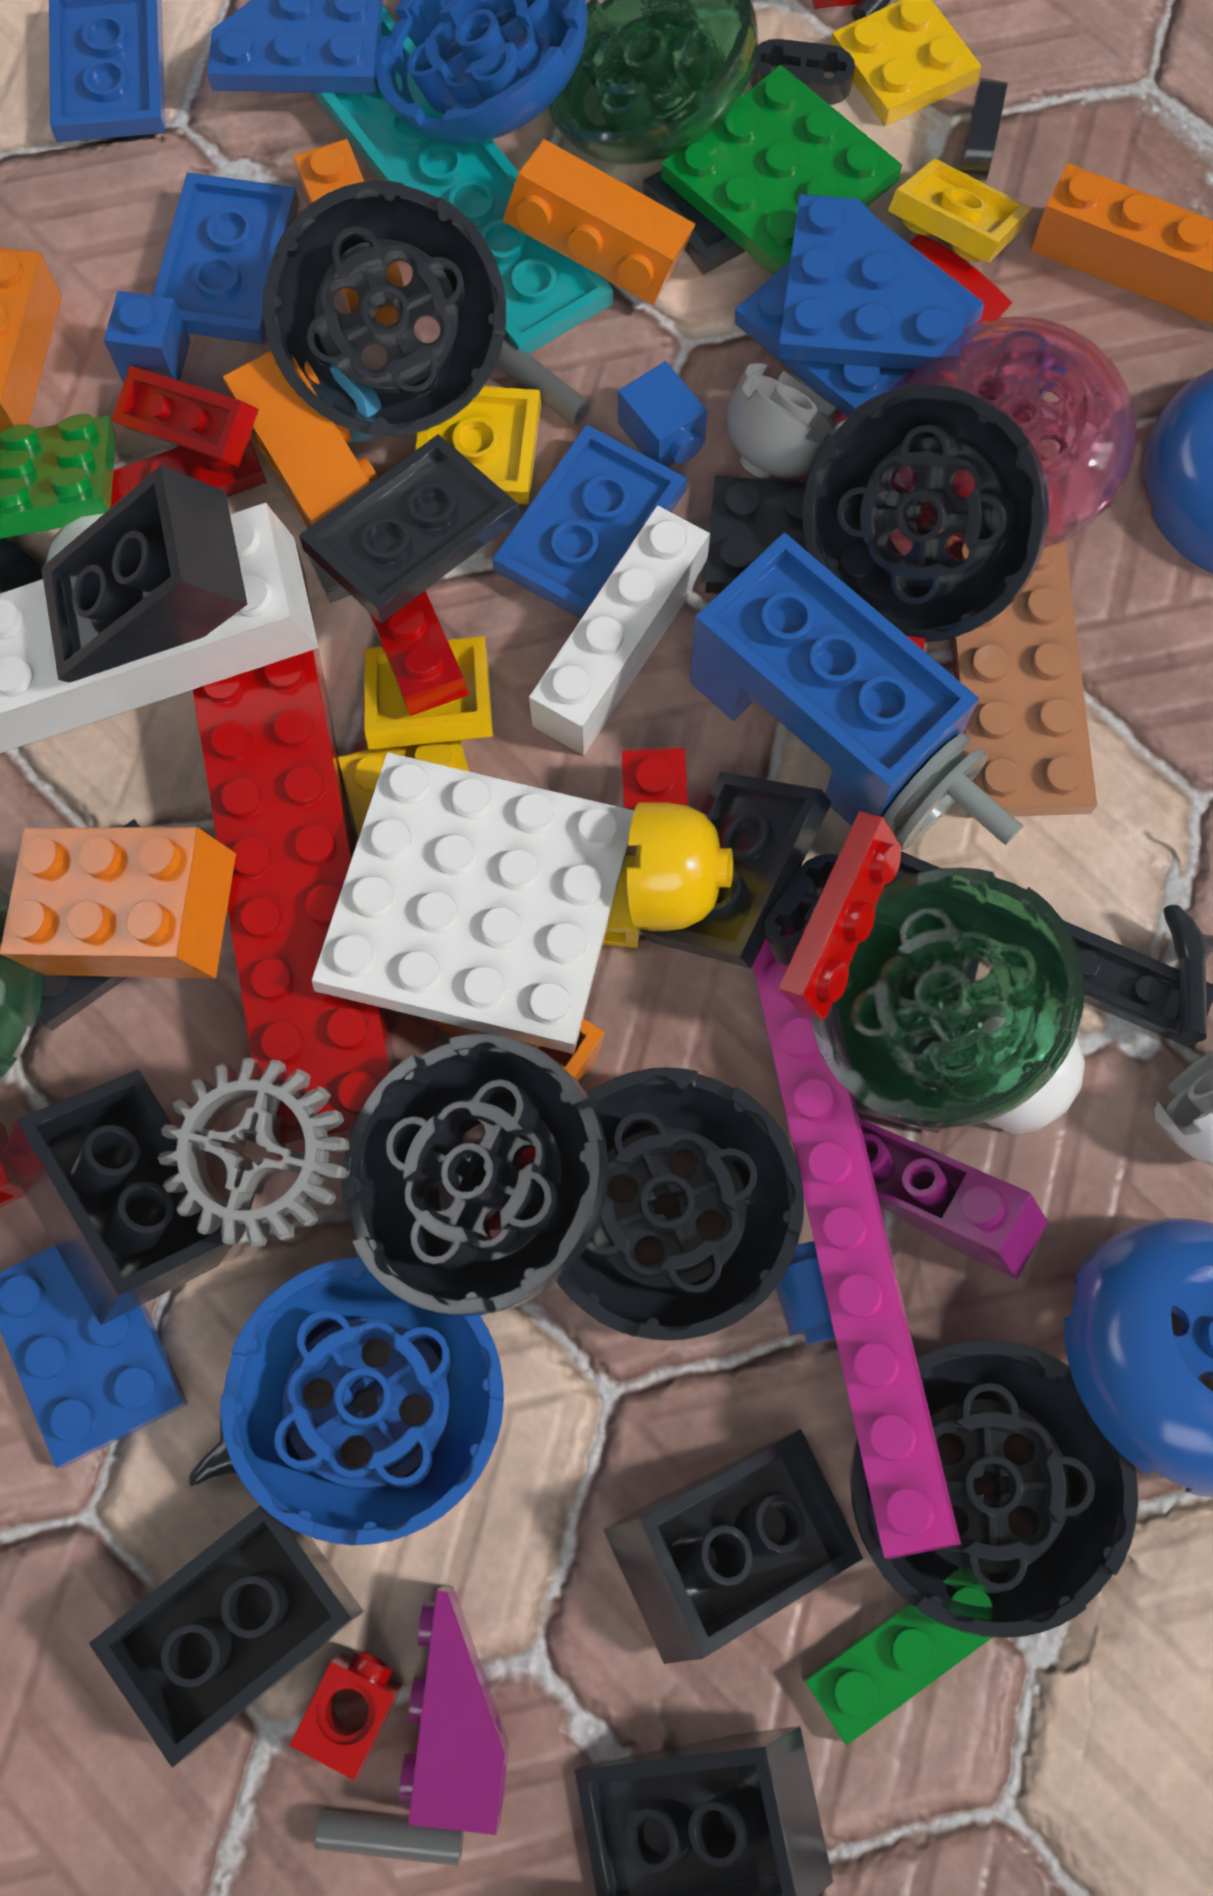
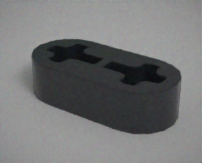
[750,39,855,105]
[960,77,1008,181]
[764,854,839,966]

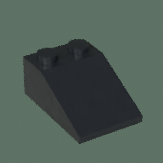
[41,465,248,683]
[603,1429,864,1664]
[574,1726,833,1896]

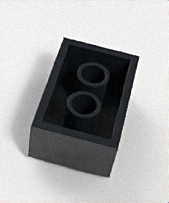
[2,1069,233,1325]
[89,1505,364,1768]

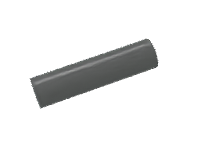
[496,335,590,426]
[315,1809,464,1866]

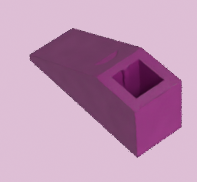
[859,1118,1048,1280]
[399,1585,509,1835]

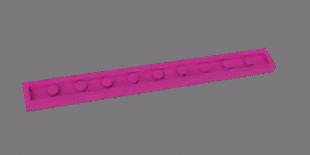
[753,924,961,1559]

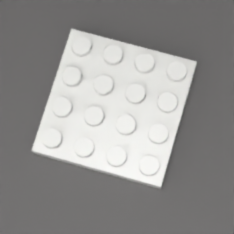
[312,752,634,1054]

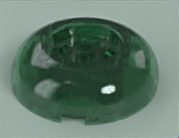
[548,0,758,165]
[811,867,1085,1129]

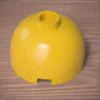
[627,803,733,931]

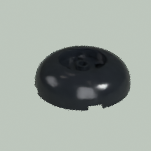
[263,181,506,436]
[803,385,1050,642]
[341,1034,608,1316]
[557,1067,804,1341]
[850,1340,1138,1638]

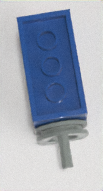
[690,532,1023,850]

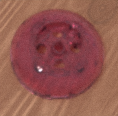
[899,316,1137,548]

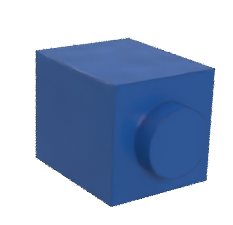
[104,291,191,382]
[618,361,707,467]

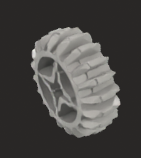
[158,1058,349,1246]

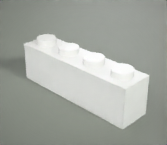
[529,505,710,756]

